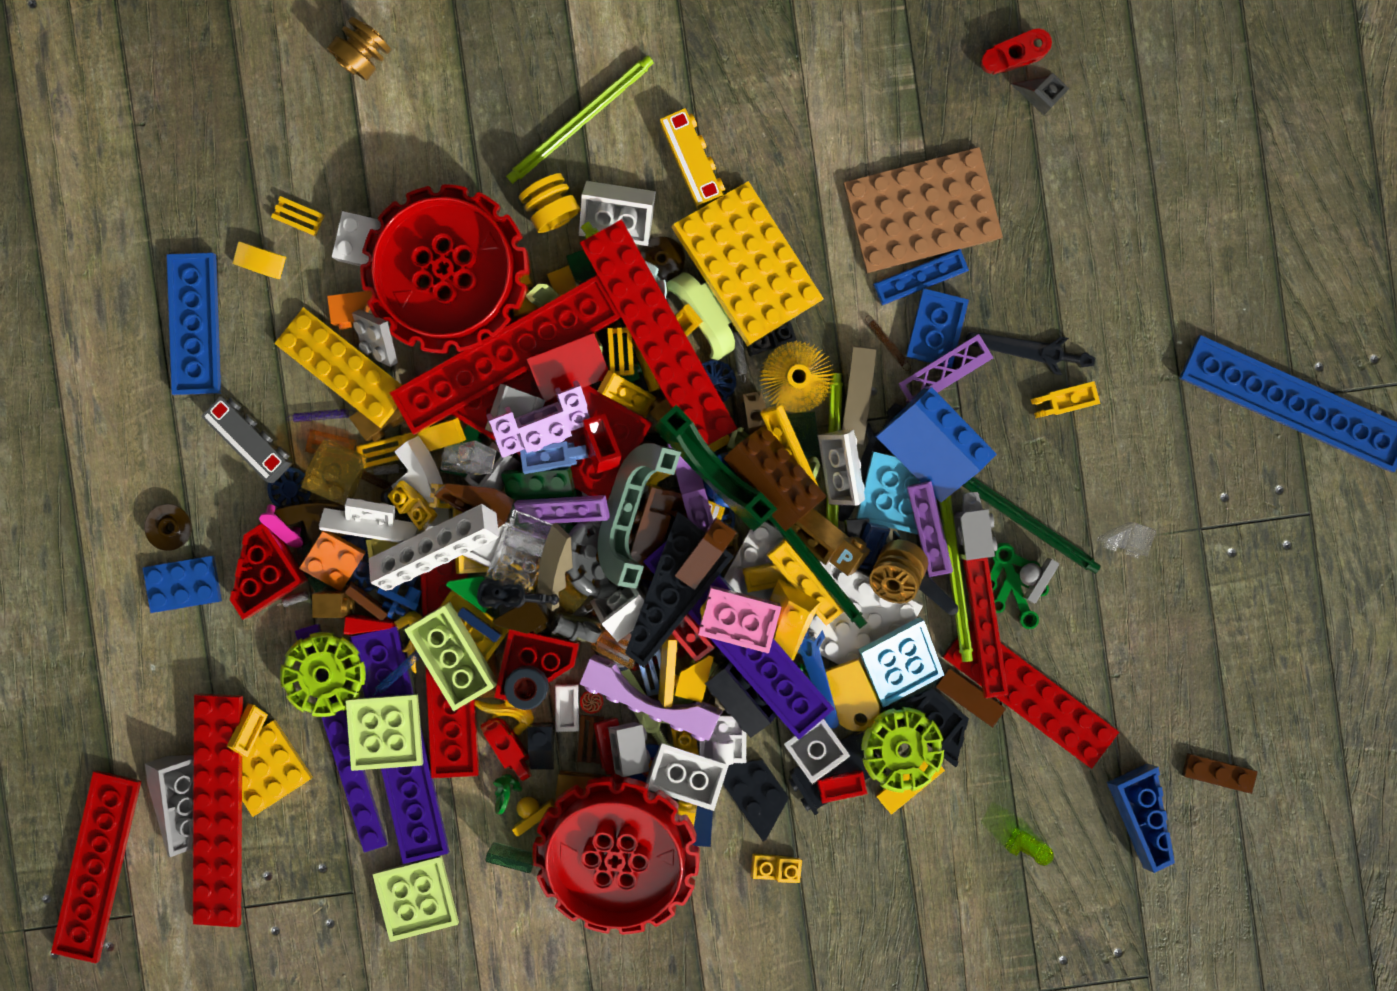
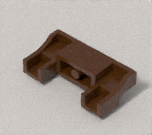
[629,484,688,581]

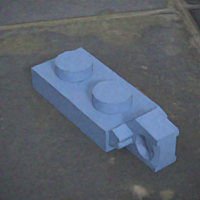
[520,441,589,474]

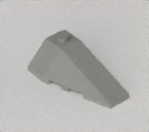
[145,755,194,857]

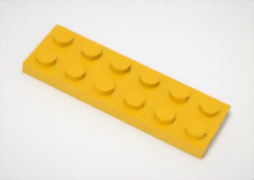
[274,307,402,428]

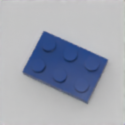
[906,289,969,368]
[143,556,222,613]

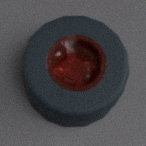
[504,665,549,710]

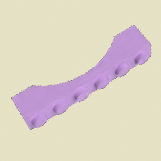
[580,654,722,741]

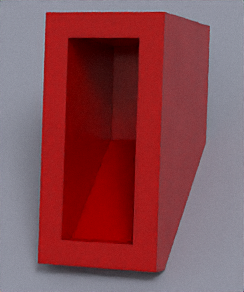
[582,414,621,474]

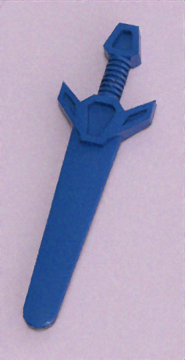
[798,630,839,729]

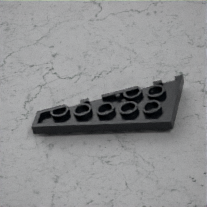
[625,511,734,668]

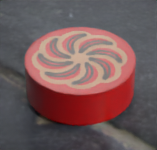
[580,691,604,714]

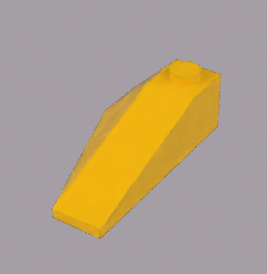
[769,579,820,661]

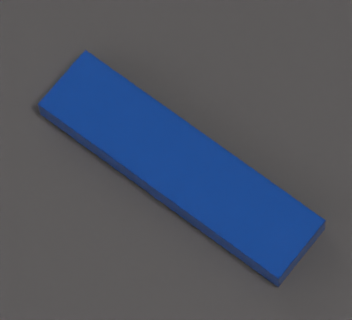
[873,249,969,306]

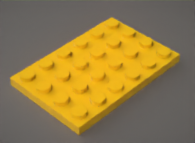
[671,181,824,346]

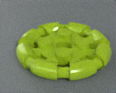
[280,632,366,717]
[861,707,944,793]

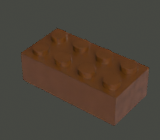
[724,425,827,531]

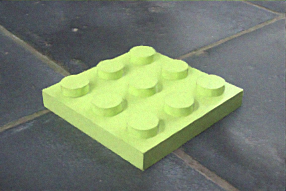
[346,694,423,771]
[373,855,459,942]

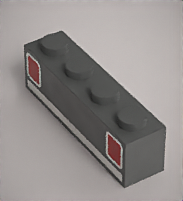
[201,397,293,483]

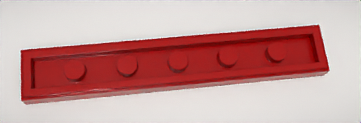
[963,558,1009,698]

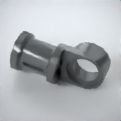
[551,614,602,643]

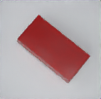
[817,770,868,804]

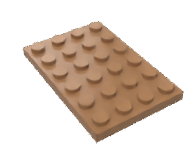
[843,147,1003,274]

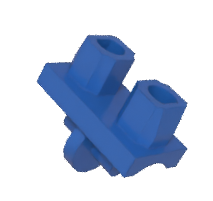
[377,583,422,619]

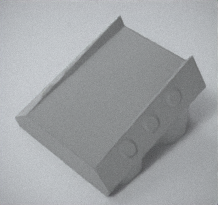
[485,384,545,432]

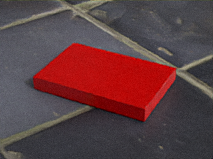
[526,332,608,402]

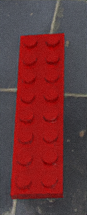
[942,620,1119,769]
[51,770,142,964]

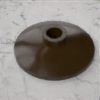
[640,236,685,283]
[144,504,192,551]

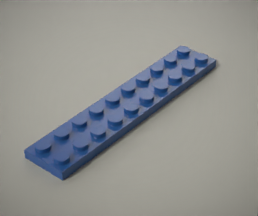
[1179,335,1397,472]

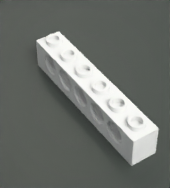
[369,504,499,591]

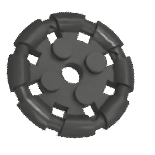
[566,521,625,599]

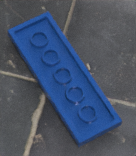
[167,253,221,395]

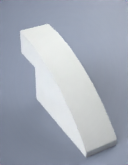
[392,436,449,531]

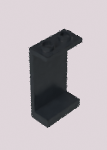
[788,730,887,815]

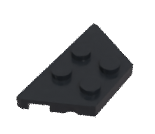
[886,687,969,768]
[723,758,789,842]

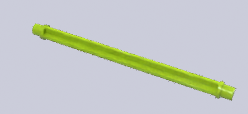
[506,55,654,184]
[826,373,843,528]
[940,495,973,662]

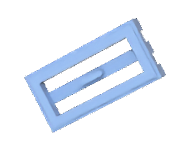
[639,649,661,696]

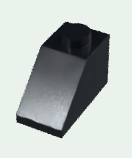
[528,722,554,770]

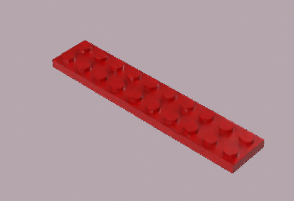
[580,219,737,445]
[390,275,621,435]
[421,559,479,778]
[193,693,243,928]

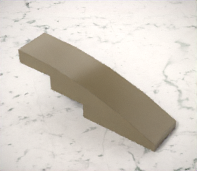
[842,345,876,445]
[538,523,573,611]

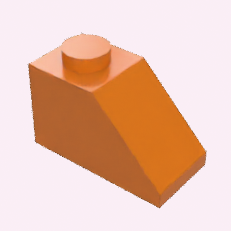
[327,291,372,329]

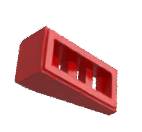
[344,614,396,635]

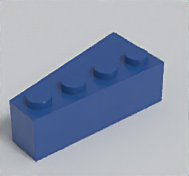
[1107,763,1175,873]

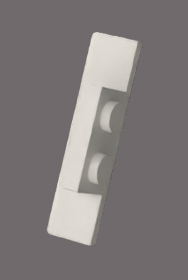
[319,498,417,543]

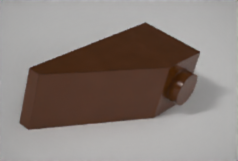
[434,484,514,528]
[675,517,737,590]

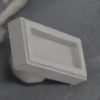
[1020,558,1059,604]

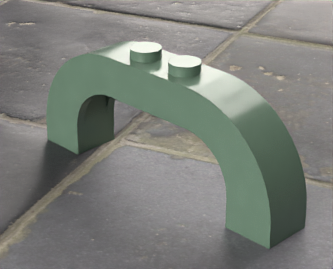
[598,443,681,589]

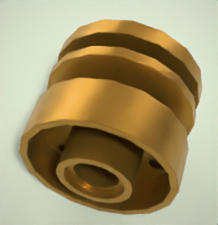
[327,17,392,81]
[869,540,928,604]

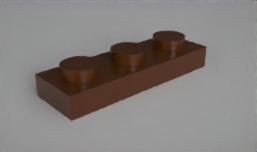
[1182,753,1258,794]

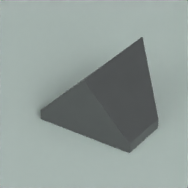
[1011,73,1069,115]

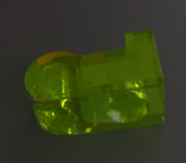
[1005,827,1054,866]

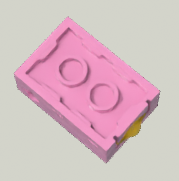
[698,585,781,653]

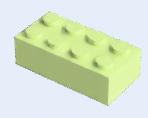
[404,602,498,711]

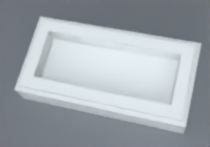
[555,684,579,732]

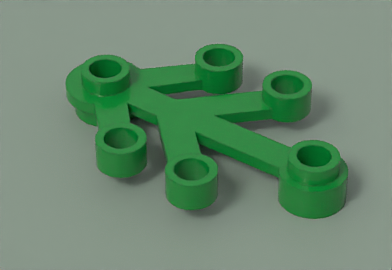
[990,543,1049,629]

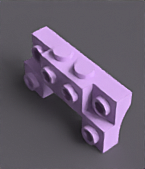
[486,380,590,458]

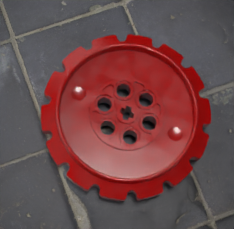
[360,184,530,354]
[533,776,700,935]

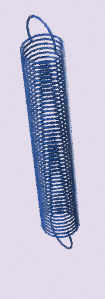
[373,650,421,696]

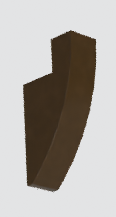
[274,499,346,545]

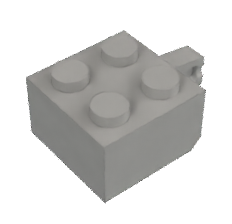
[953,492,997,560]

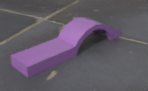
[668,444,713,532]

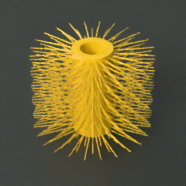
[760,341,834,412]

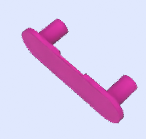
[259,504,304,547]

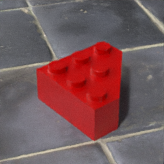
[230,523,309,620]
[494,629,580,701]

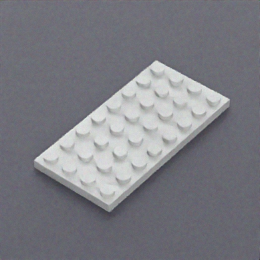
[724,521,923,681]

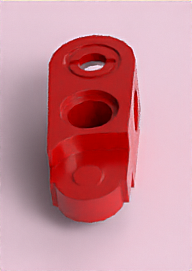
[980,28,1052,75]
[480,718,531,781]

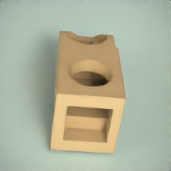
[743,391,766,436]

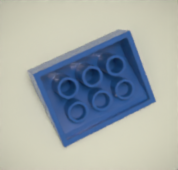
[875,386,997,503]

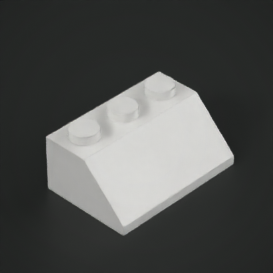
[579,181,656,246]
[818,430,865,505]
[646,743,729,811]

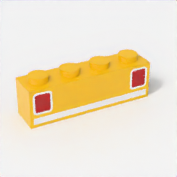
[660,108,725,210]

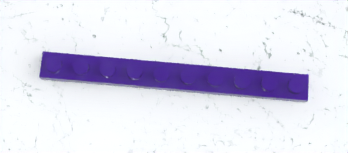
[295,623,388,853]

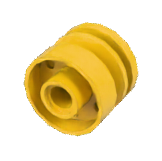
[519,173,581,233]

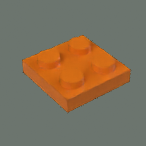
[299,531,366,591]

